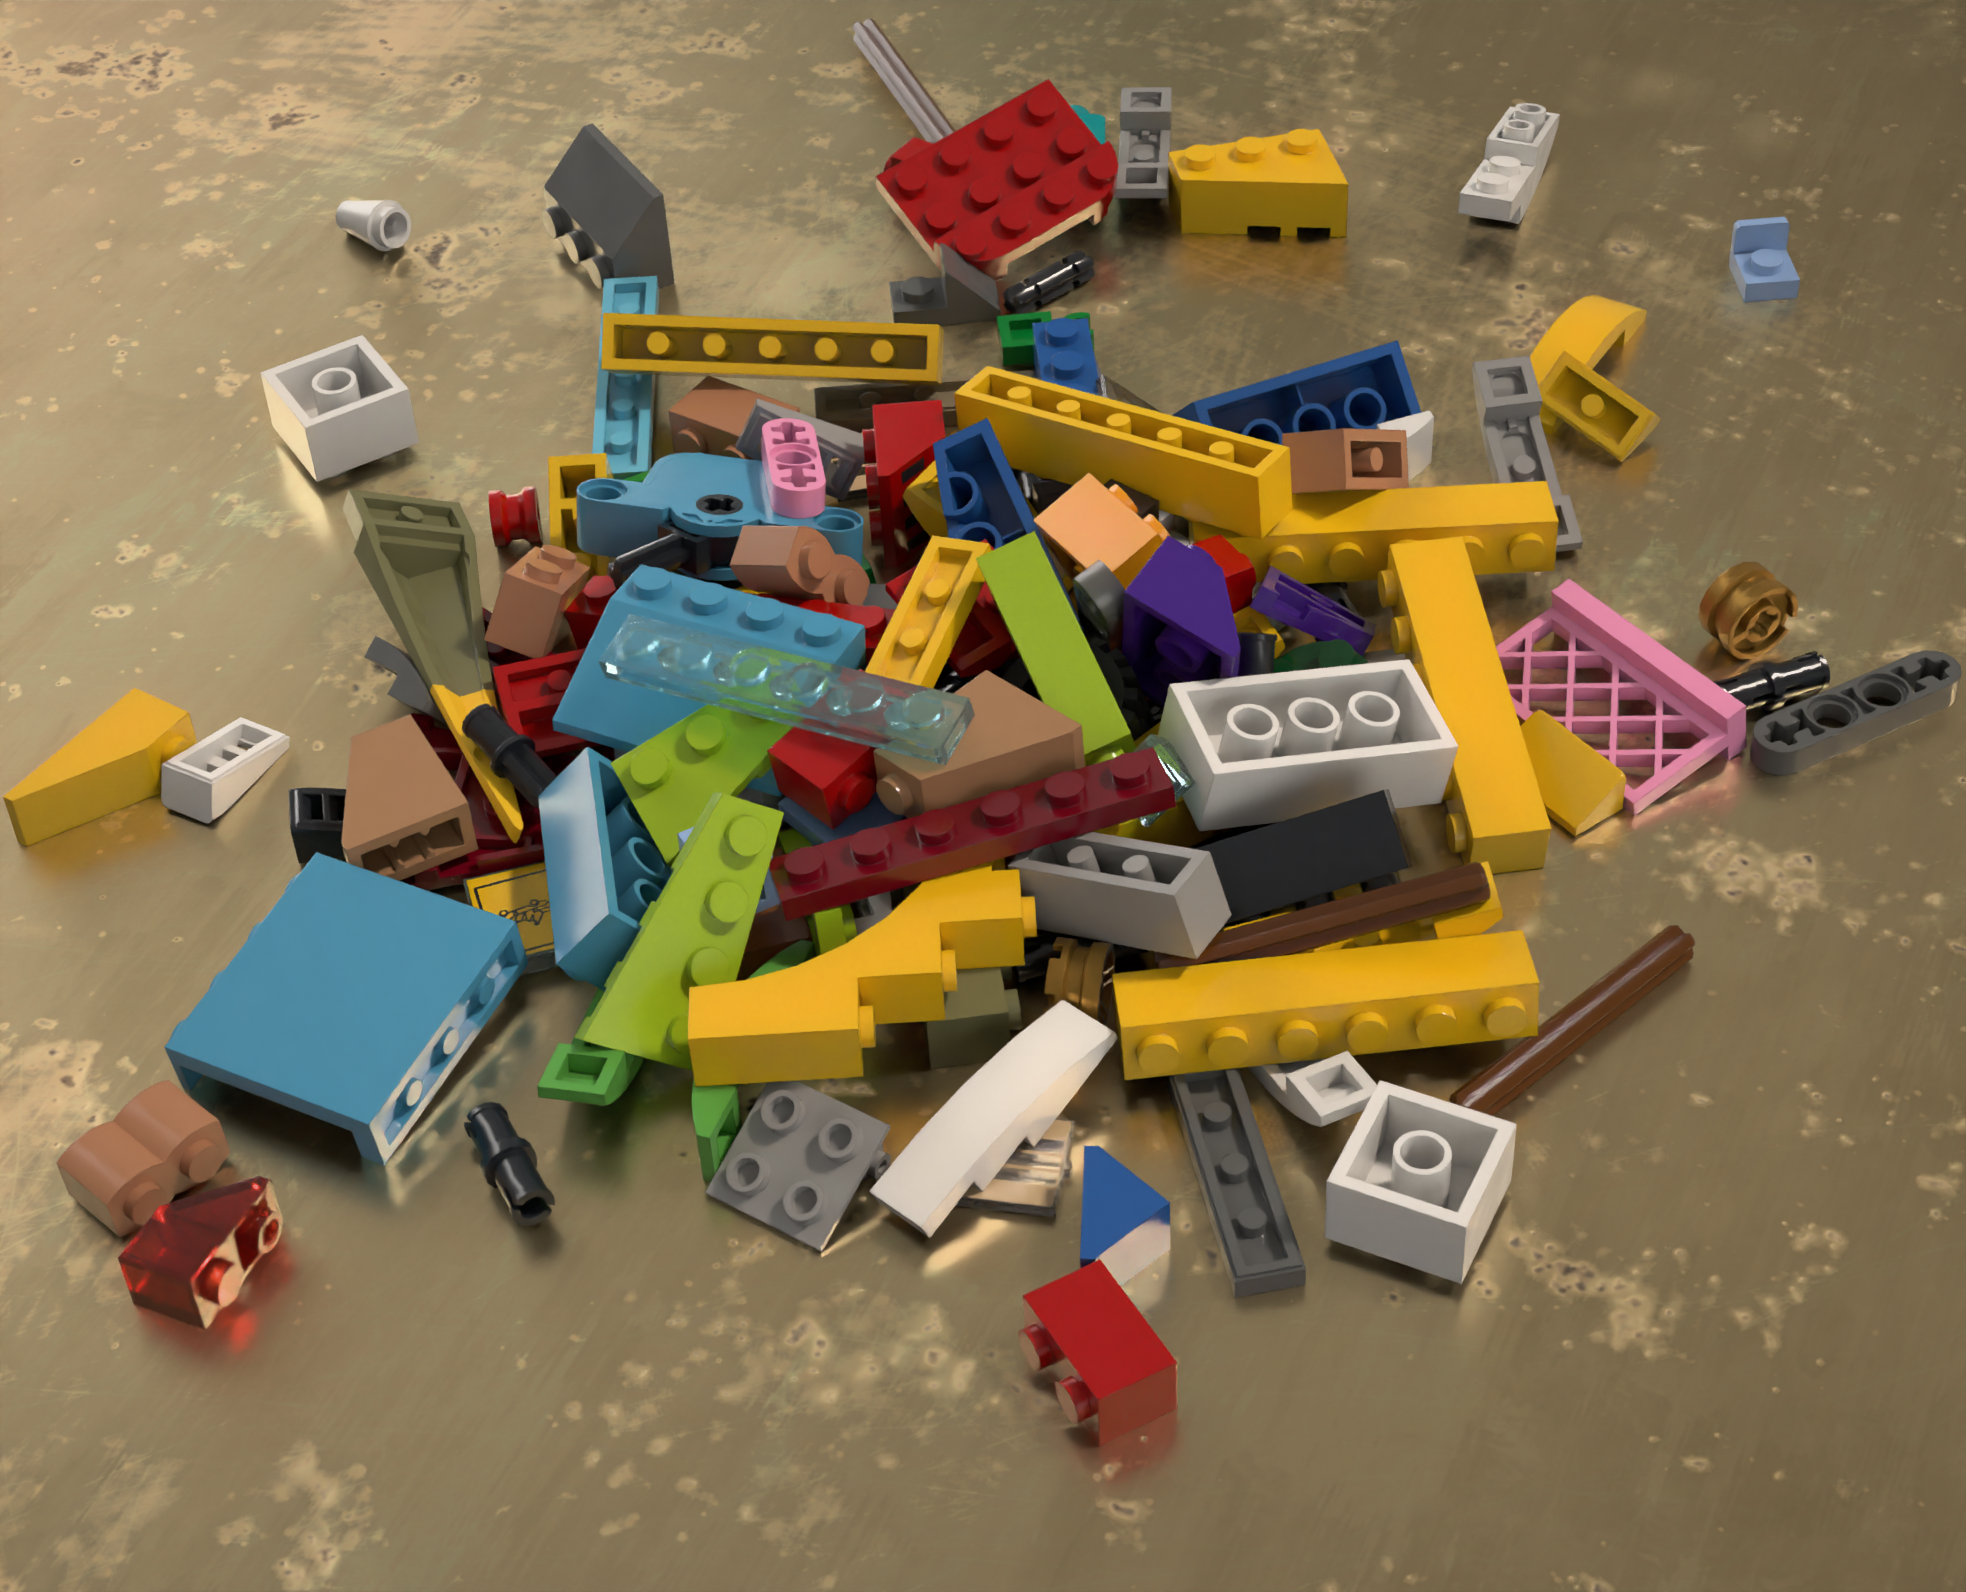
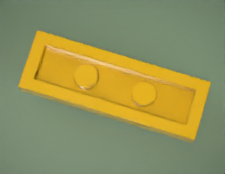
[865,535,992,708]

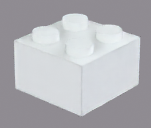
[260,335,419,482]
[1324,1080,1517,1284]

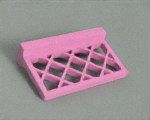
[1496,579,1747,816]

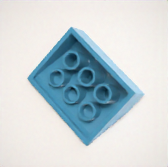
[552,564,867,797]

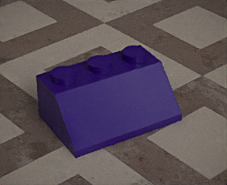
[1122,536,1241,708]

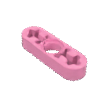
[761,418,826,518]

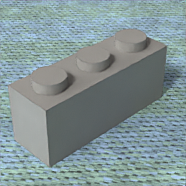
[1008,832,1231,959]

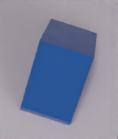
[1080,1146,1170,1286]

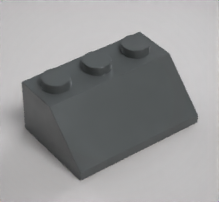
[542,123,675,289]

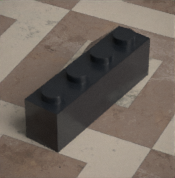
[1195,789,1413,926]

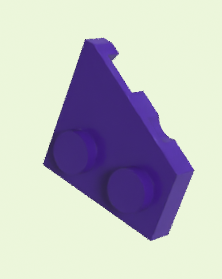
[1250,566,1376,656]

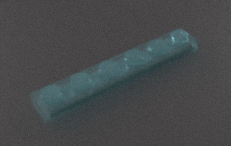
[598,614,975,765]

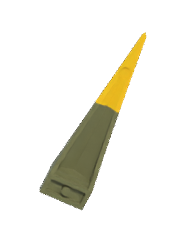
[342,489,524,844]

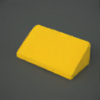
[1538,350,1661,462]
[1520,709,1626,836]

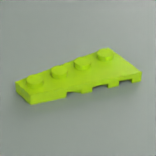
[574,792,784,1071]

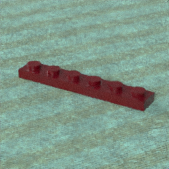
[768,747,1176,921]

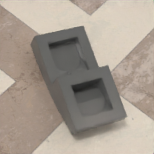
[364,636,449,727]

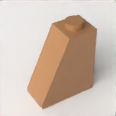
[873,670,1085,818]
[341,714,478,881]

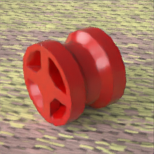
[488,486,542,548]

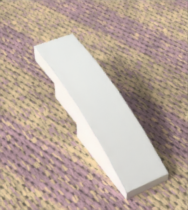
[869,999,1118,1238]

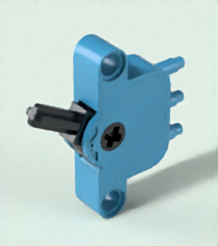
[576,452,864,589]

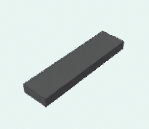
[1167,1068,1306,1298]

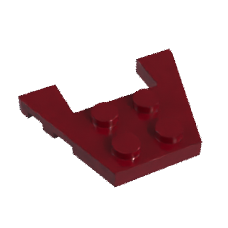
[400,713,576,890]

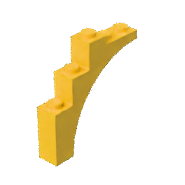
[688,857,1037,1087]

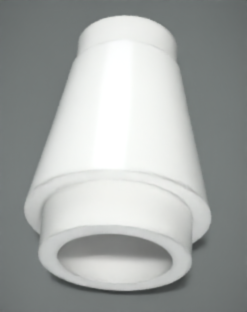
[336,200,411,251]

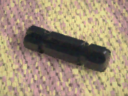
[1003,251,1095,315]

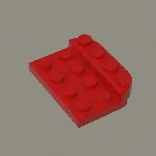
[876,79,1118,281]

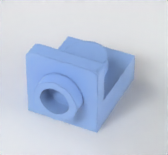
[1728,217,1800,302]

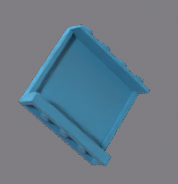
[164,852,529,1165]

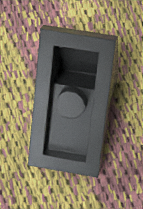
[889,243,1001,326]

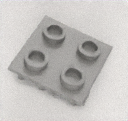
[705,1081,891,1252]

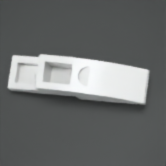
[1458,103,1560,224]

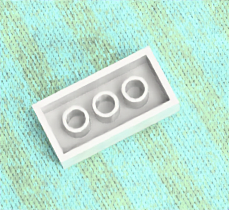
[1156,659,1459,832]

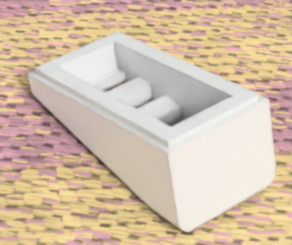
[161,717,290,824]

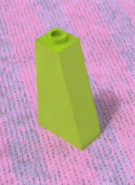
[976,531,1137,767]

